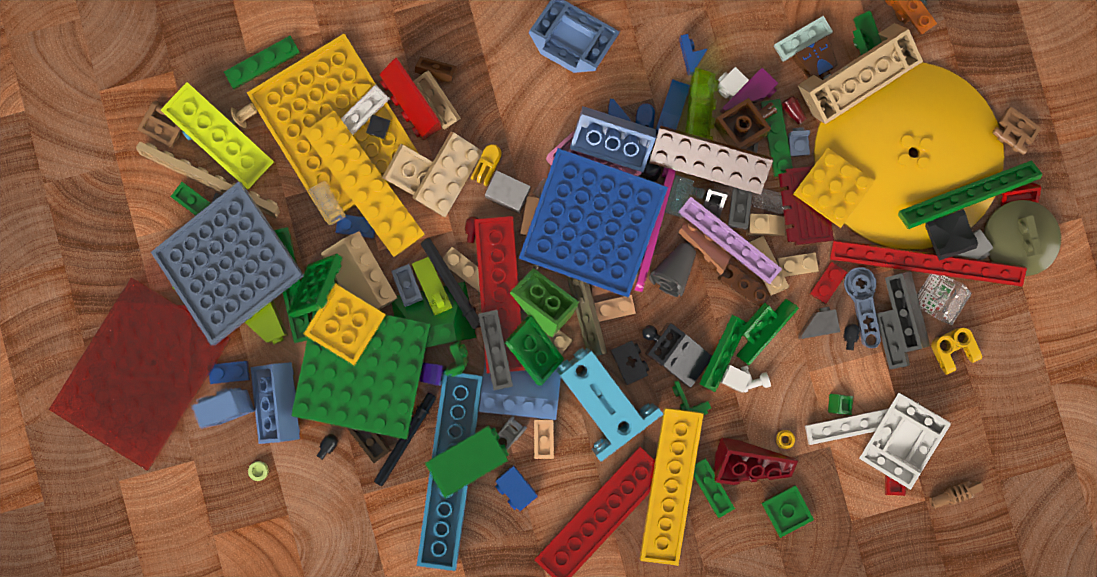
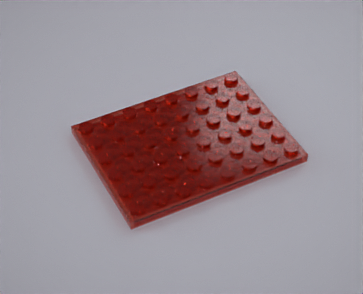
[48,278,231,471]

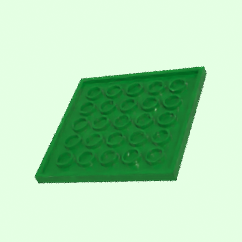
[291,310,431,439]

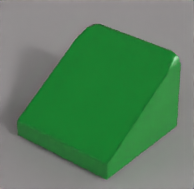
[828,394,853,415]

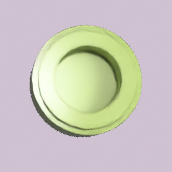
[248,461,269,481]

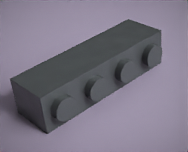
[885,272,930,353]

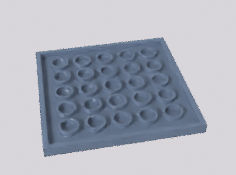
[151,182,304,346]

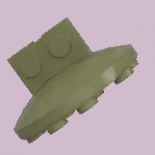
[983,200,1061,276]

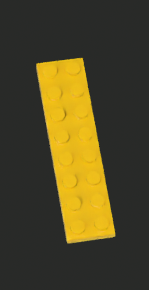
[303,110,425,257]
[639,407,703,565]

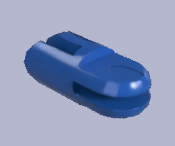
[635,103,655,128]

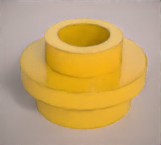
[775,430,795,449]

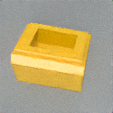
[355,84,372,100]

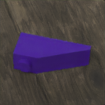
[419,362,446,385]

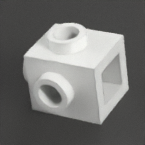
[717,67,749,100]

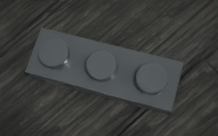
[876,310,910,370]

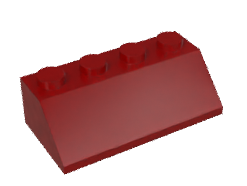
[379,58,442,140]

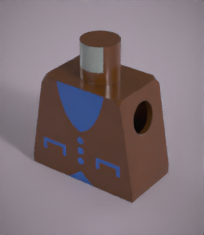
[792,36,837,80]

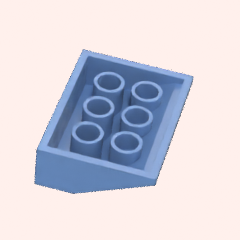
[479,361,561,420]

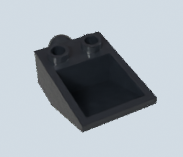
[642,323,712,388]

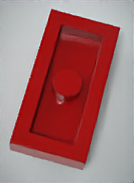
[809,262,848,304]

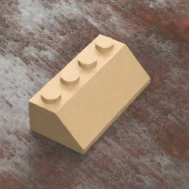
[321,231,397,310]

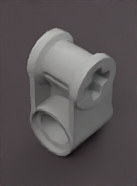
[498,415,527,450]

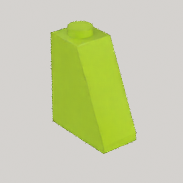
[245,300,288,345]

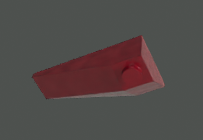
[714,437,798,485]

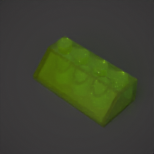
[685,67,718,140]

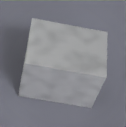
[485,170,531,214]

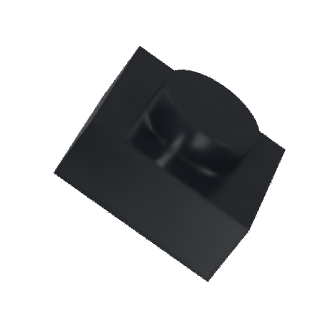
[366,115,391,140]

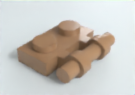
[992,106,1041,155]

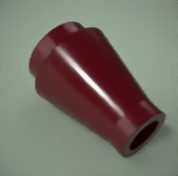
[781,95,807,125]

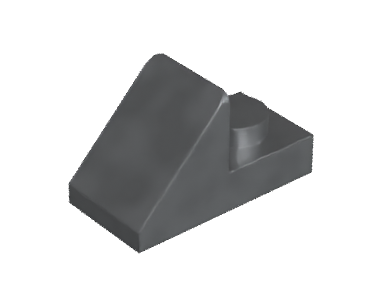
[703,188,728,219]

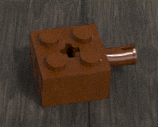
[714,98,777,150]

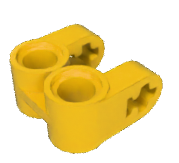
[931,328,982,375]

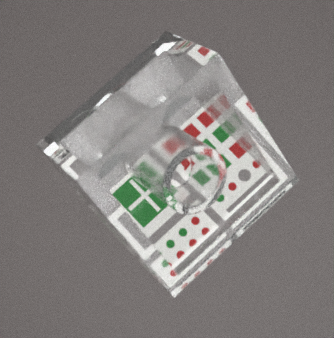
[917,274,972,325]

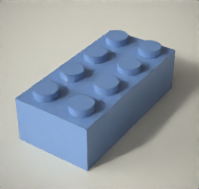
[192,388,255,428]

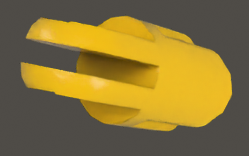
[470,144,502,186]

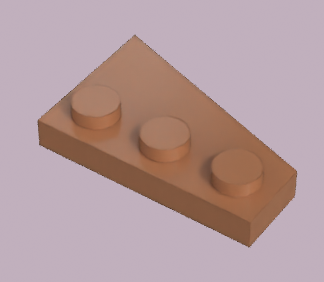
[679,219,732,274]

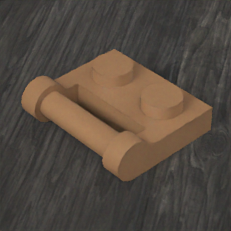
[137,101,182,148]

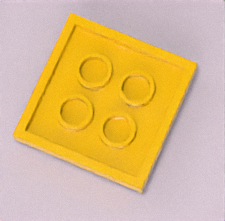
[793,148,875,228]
[304,284,386,365]

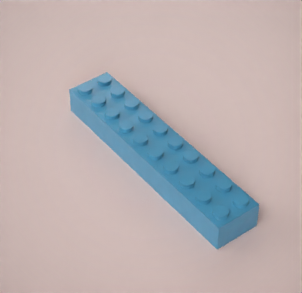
[417,371,483,571]

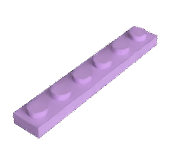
[678,197,782,284]

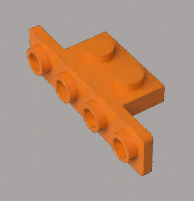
[885,0,937,35]

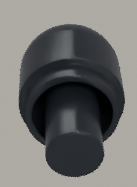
[843,323,860,351]
[316,434,338,460]

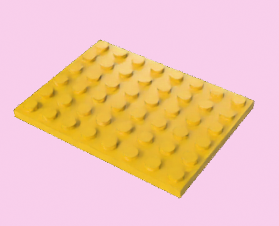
[247,34,419,222]

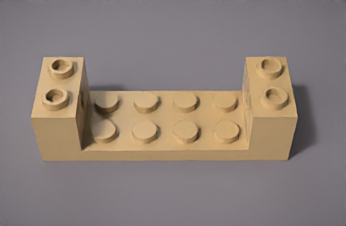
[798,23,923,124]

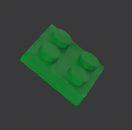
[761,485,814,538]

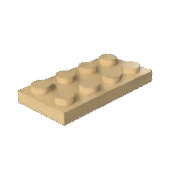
[413,132,483,217]

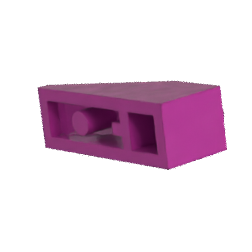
[720,68,778,114]

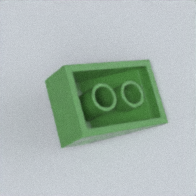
[510,268,579,338]

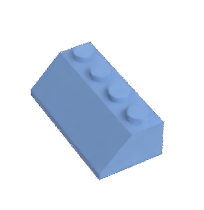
[570,106,656,172]
[250,362,300,444]

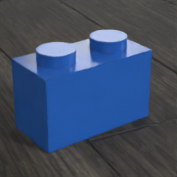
[495,465,538,511]

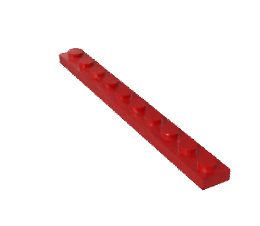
[829,240,1027,287]

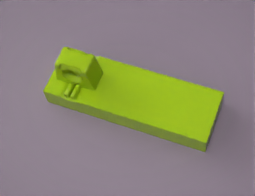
[412,257,452,316]

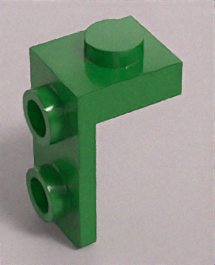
[672,380,711,416]

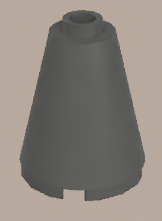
[649,242,696,297]

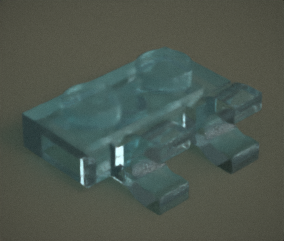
[665,175,705,218]

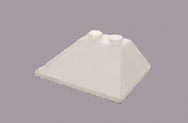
[859,393,951,490]

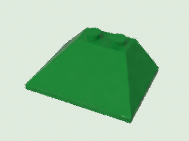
[392,282,477,348]

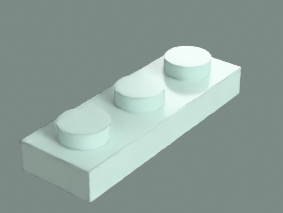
[774,16,833,62]

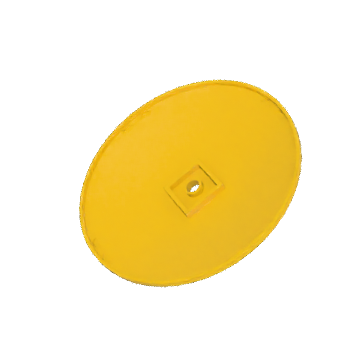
[814,62,1004,250]

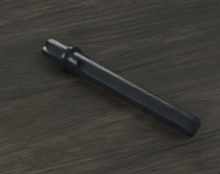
[421,238,480,329]
[374,393,436,486]

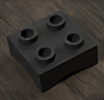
[925,209,978,261]

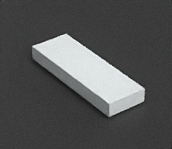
[341,85,390,135]

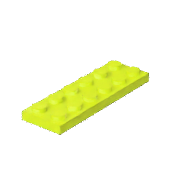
[161,82,274,190]

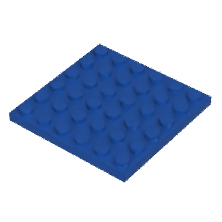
[519,148,668,298]

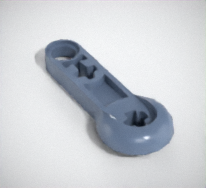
[844,267,881,348]

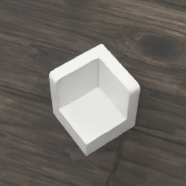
[720,365,751,392]

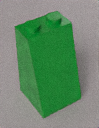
[425,426,510,498]

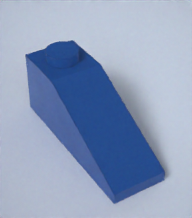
[656,79,690,134]

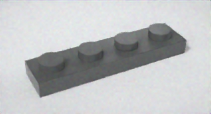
[478,310,513,390]

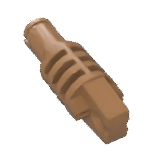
[929,481,984,509]

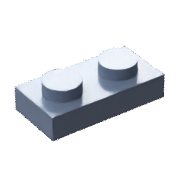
[391,264,423,307]

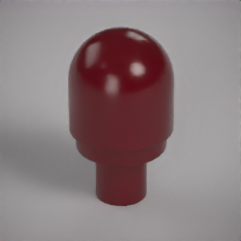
[465,216,478,243]

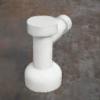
[741,365,771,393]

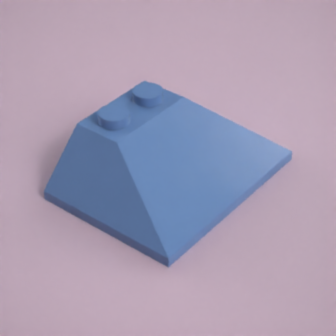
[529,0,620,73]

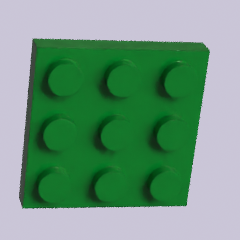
[287,254,343,318]

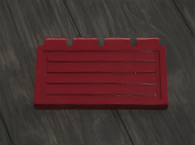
[778,166,834,246]

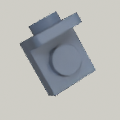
[788,128,810,157]

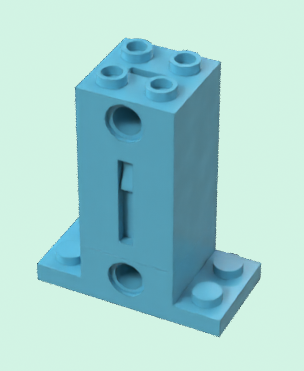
[557,348,663,462]

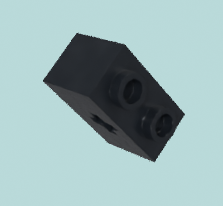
[610,341,649,385]

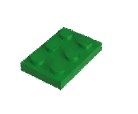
[505,316,564,385]

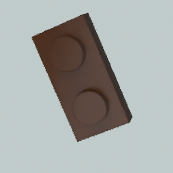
[415,56,457,82]

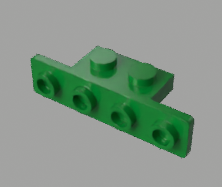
[853,11,882,57]
[737,299,799,365]
[445,340,470,377]

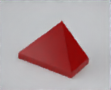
[1000,182,1042,206]

